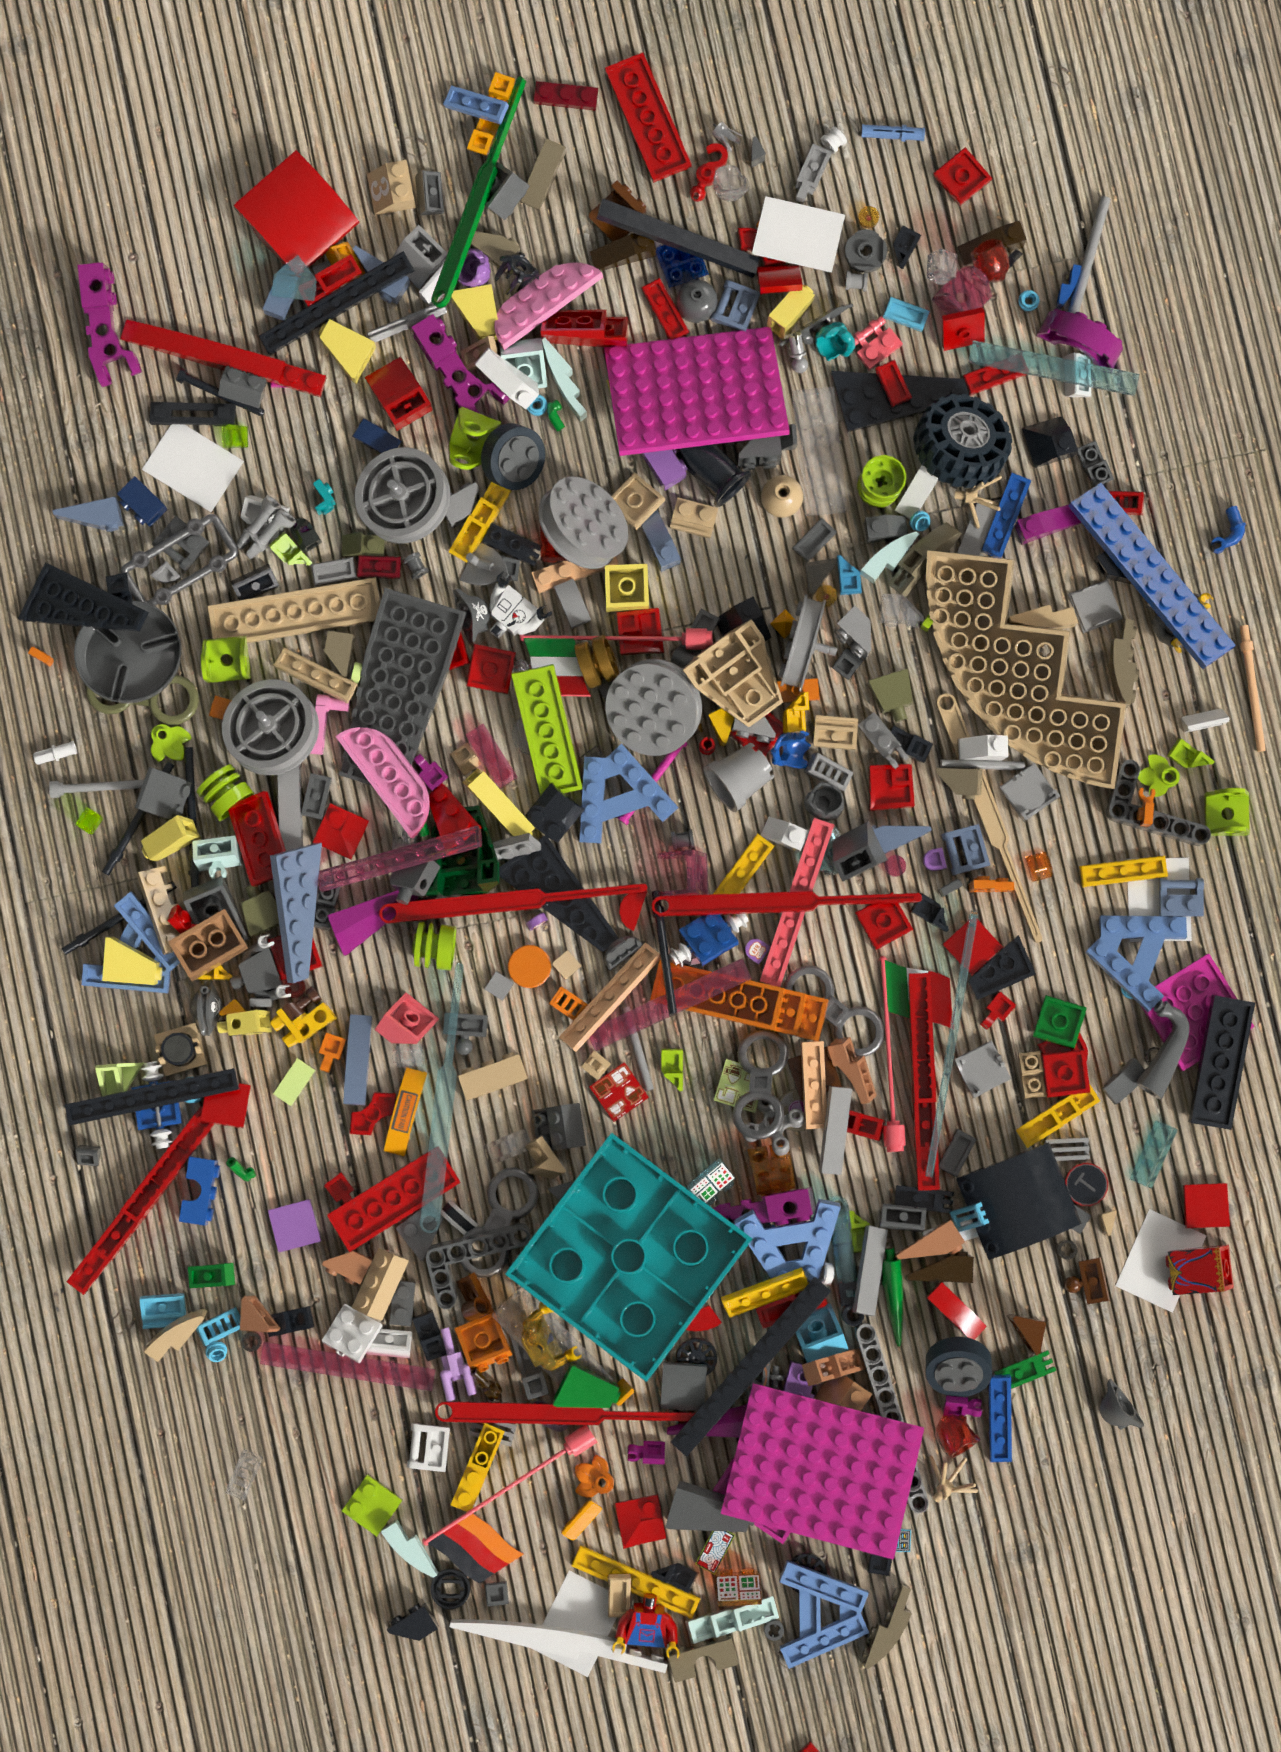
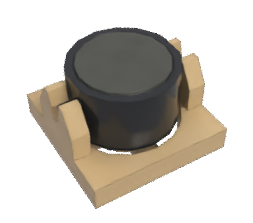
[154,1023,208,1077]

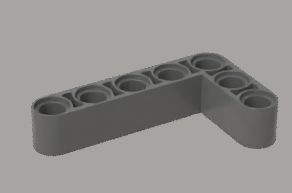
[1106,760,1211,846]
[426,1223,531,1309]

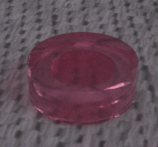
[884,855,906,877]

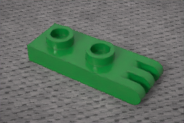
[993,1350,1056,1389]

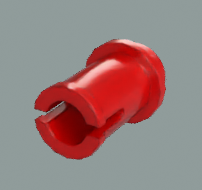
[699,737,716,755]

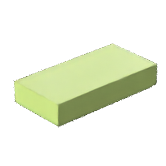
[273,1058,316,1106]

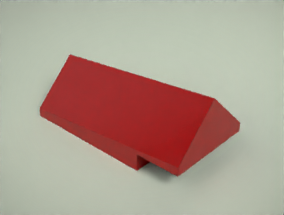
[541,309,628,348]

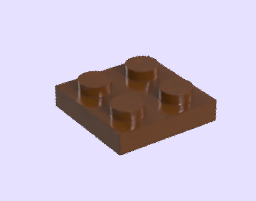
[787,1046,842,1101]

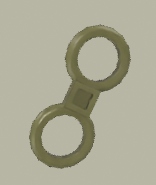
[86,675,199,725]

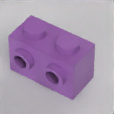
[642,449,688,491]
[783,1361,817,1399]

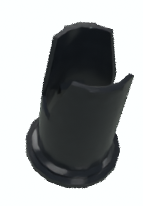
[676,444,751,508]

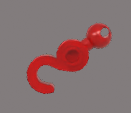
[689,143,728,202]

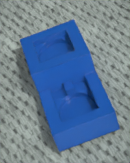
[1056,264,1082,310]

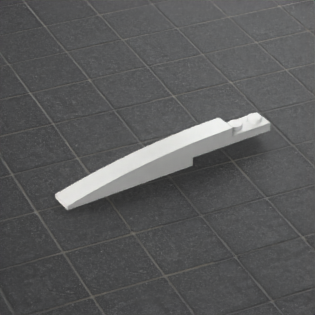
[449,1619,668,1673]

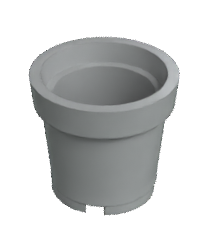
[703,743,774,812]

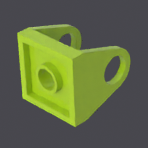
[448,406,501,470]
[201,636,251,683]
[1204,788,1250,836]

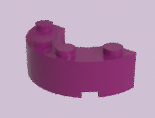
[1036,309,1123,373]

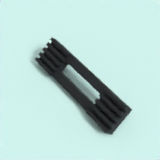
[149,402,236,427]

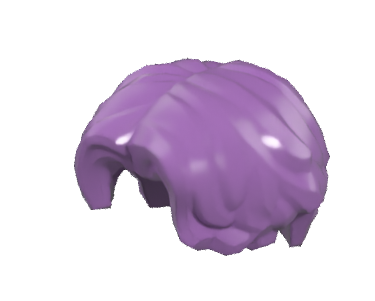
[459,248,491,288]

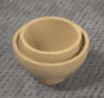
[761,475,803,518]

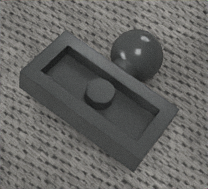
[443,1013,488,1055]

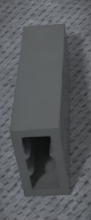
[665,1481,754,1532]

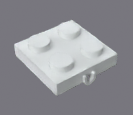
[322,1303,382,1363]

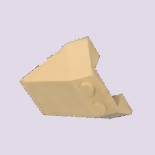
[682,619,783,727]

